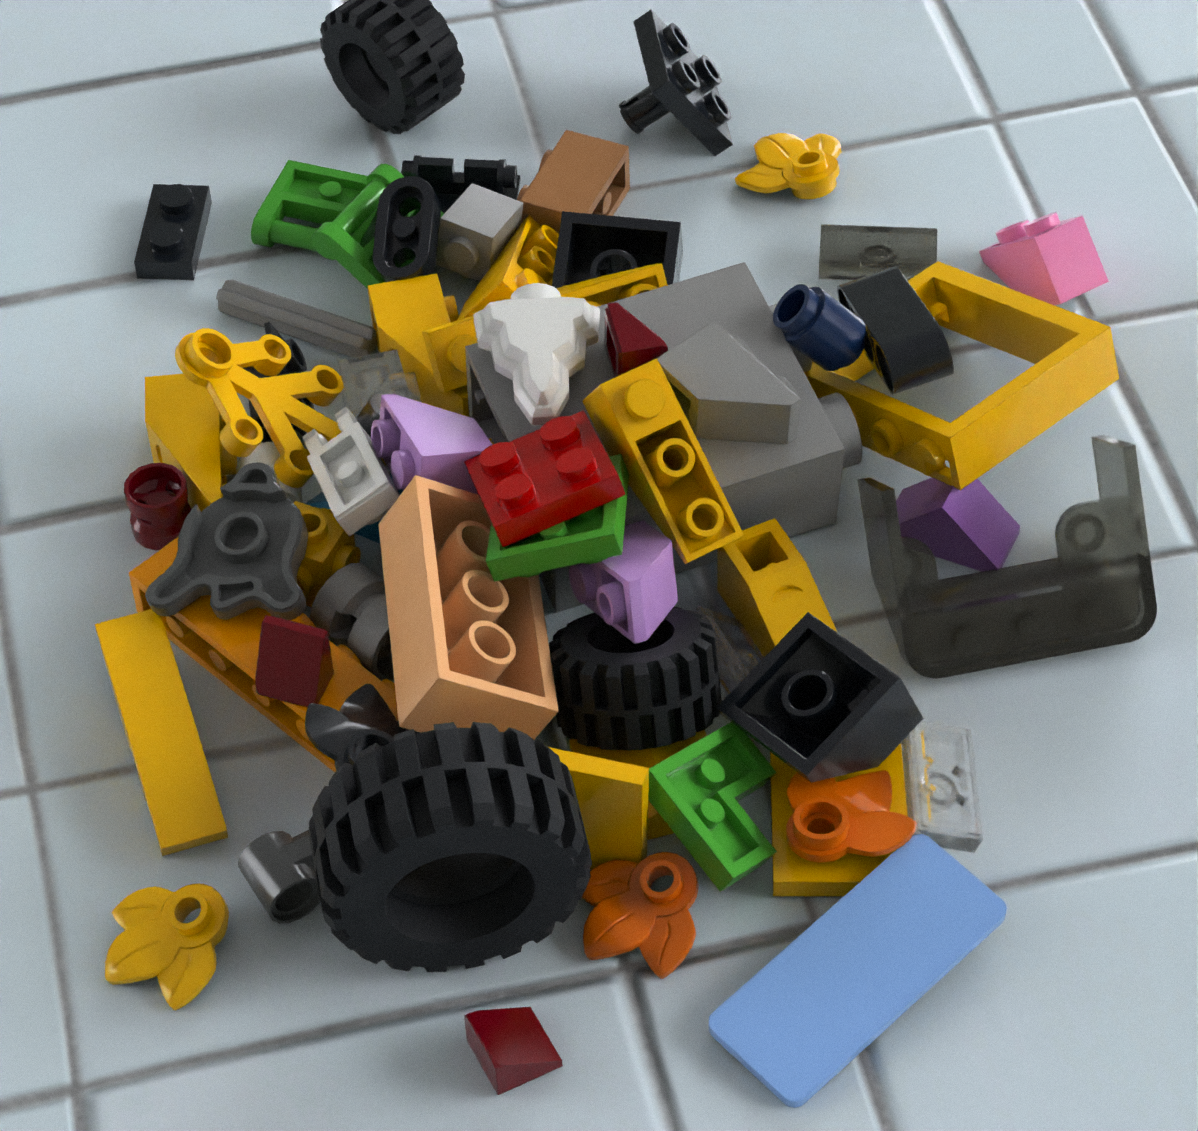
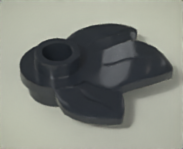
[305,684,420,771]

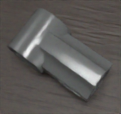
[238,830,320,924]

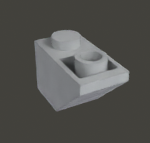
[657,320,801,444]

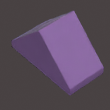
[879,478,1020,576]

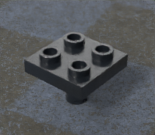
[619,10,733,156]

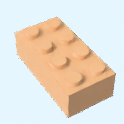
[378,475,559,740]

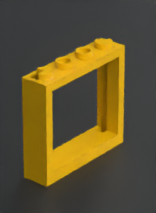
[804,261,1119,490]

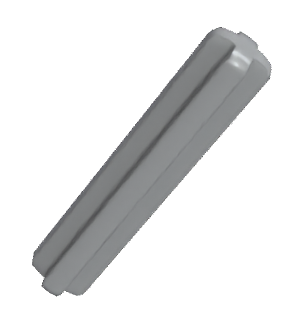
[216,279,377,361]

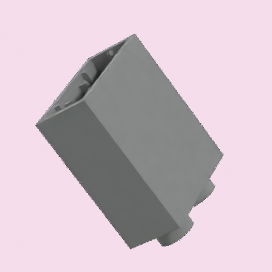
[465,262,862,613]

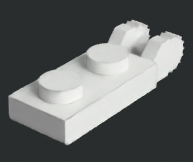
[303,407,400,537]

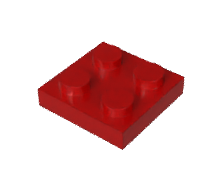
[464,410,626,547]

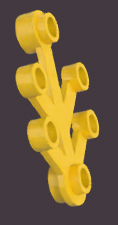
[175,328,386,488]

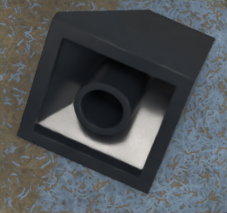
[716,612,924,783]

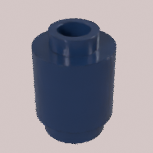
[773,284,866,371]

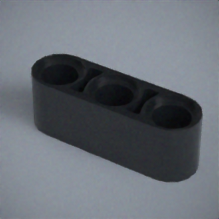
[837,266,954,395]

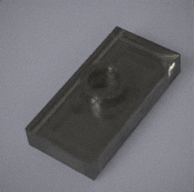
[819,224,937,281]

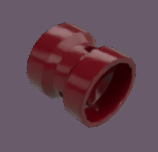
[124,463,192,550]

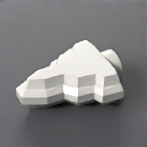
[473,283,600,425]

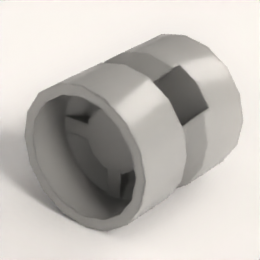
[310,563,394,681]

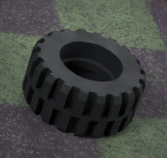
[309,722,592,972]

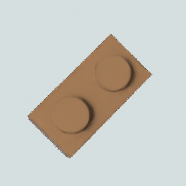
[517,130,630,234]

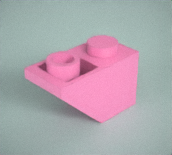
[979,212,1109,305]

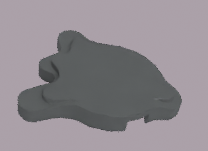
[145,462,308,620]

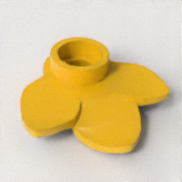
[735,133,842,199]
[105,884,229,1010]

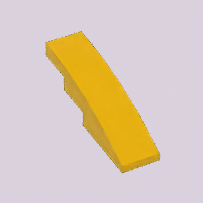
[95,609,228,856]

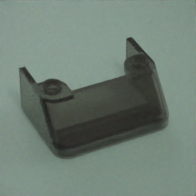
[857,435,1157,679]

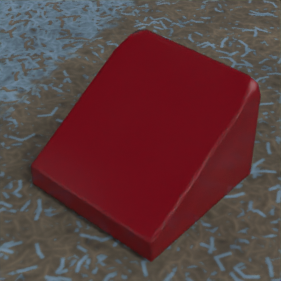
[604,302,668,378]
[255,615,334,708]
[464,1007,563,1095]

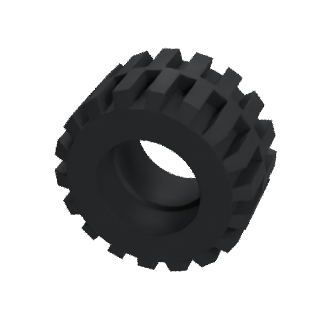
[320,0,465,134]
[549,606,722,751]

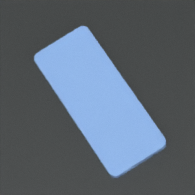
[709,834,1007,1108]

